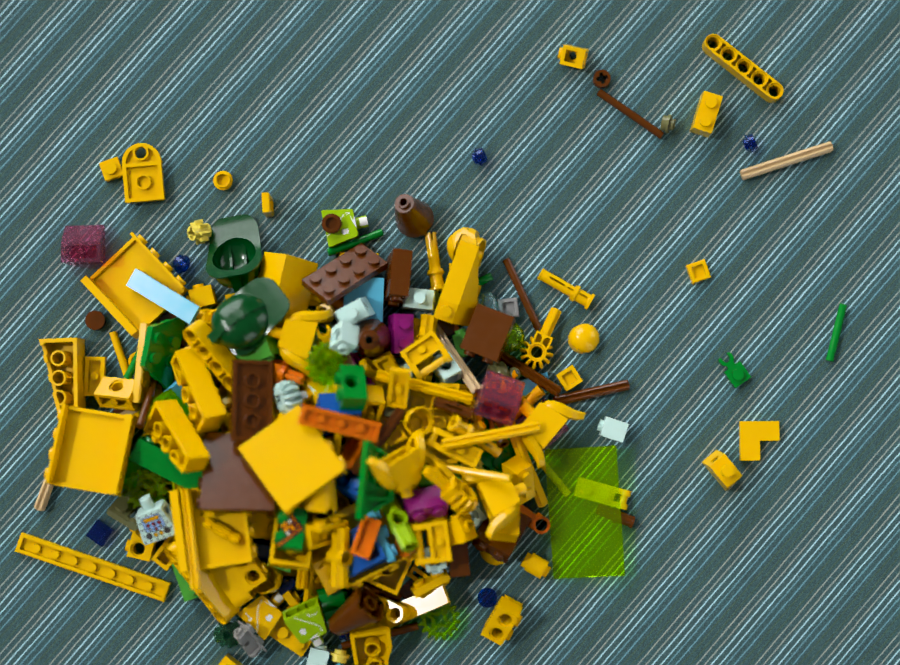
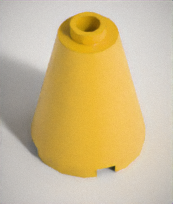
[297,479,337,513]

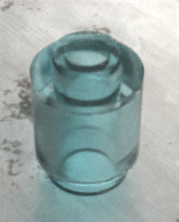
[478,292,499,311]

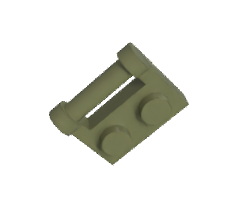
[106,486,158,531]

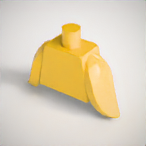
[268,309,333,380]
[518,400,586,469]
[366,430,426,498]
[460,474,527,540]

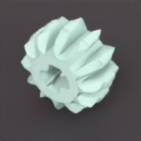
[273,380,303,414]

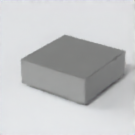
[497,297,519,317]

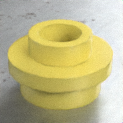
[330,648,350,663]

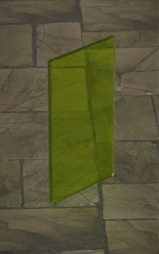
[545,445,625,579]

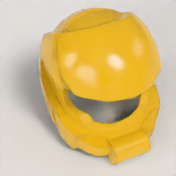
[447,227,486,267]

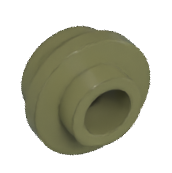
[660,114,675,134]

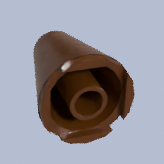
[395,194,434,238]
[355,319,391,359]
[329,586,385,636]

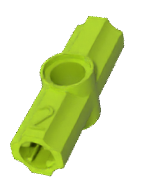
[381,496,418,553]

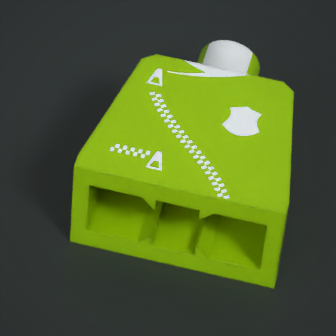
[321,209,369,248]
[282,596,327,647]

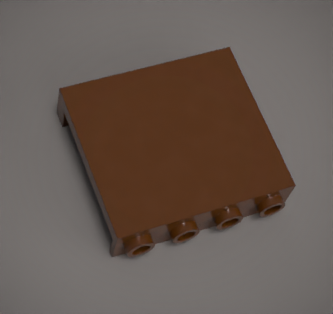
[196,432,276,517]

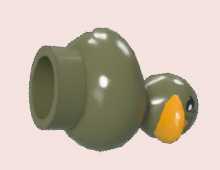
[487,360,521,384]

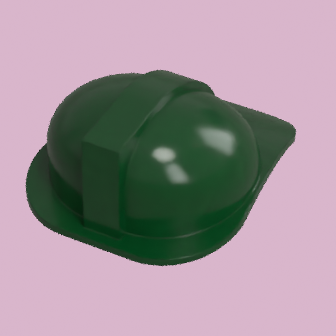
[206,214,262,293]
[207,277,290,356]

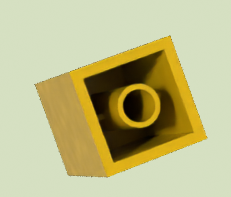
[258,252,318,327]

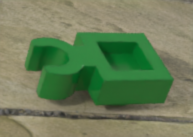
[718,352,751,388]

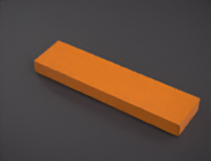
[297,404,382,443]

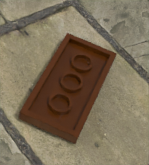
[302,243,388,306]
[230,359,273,442]

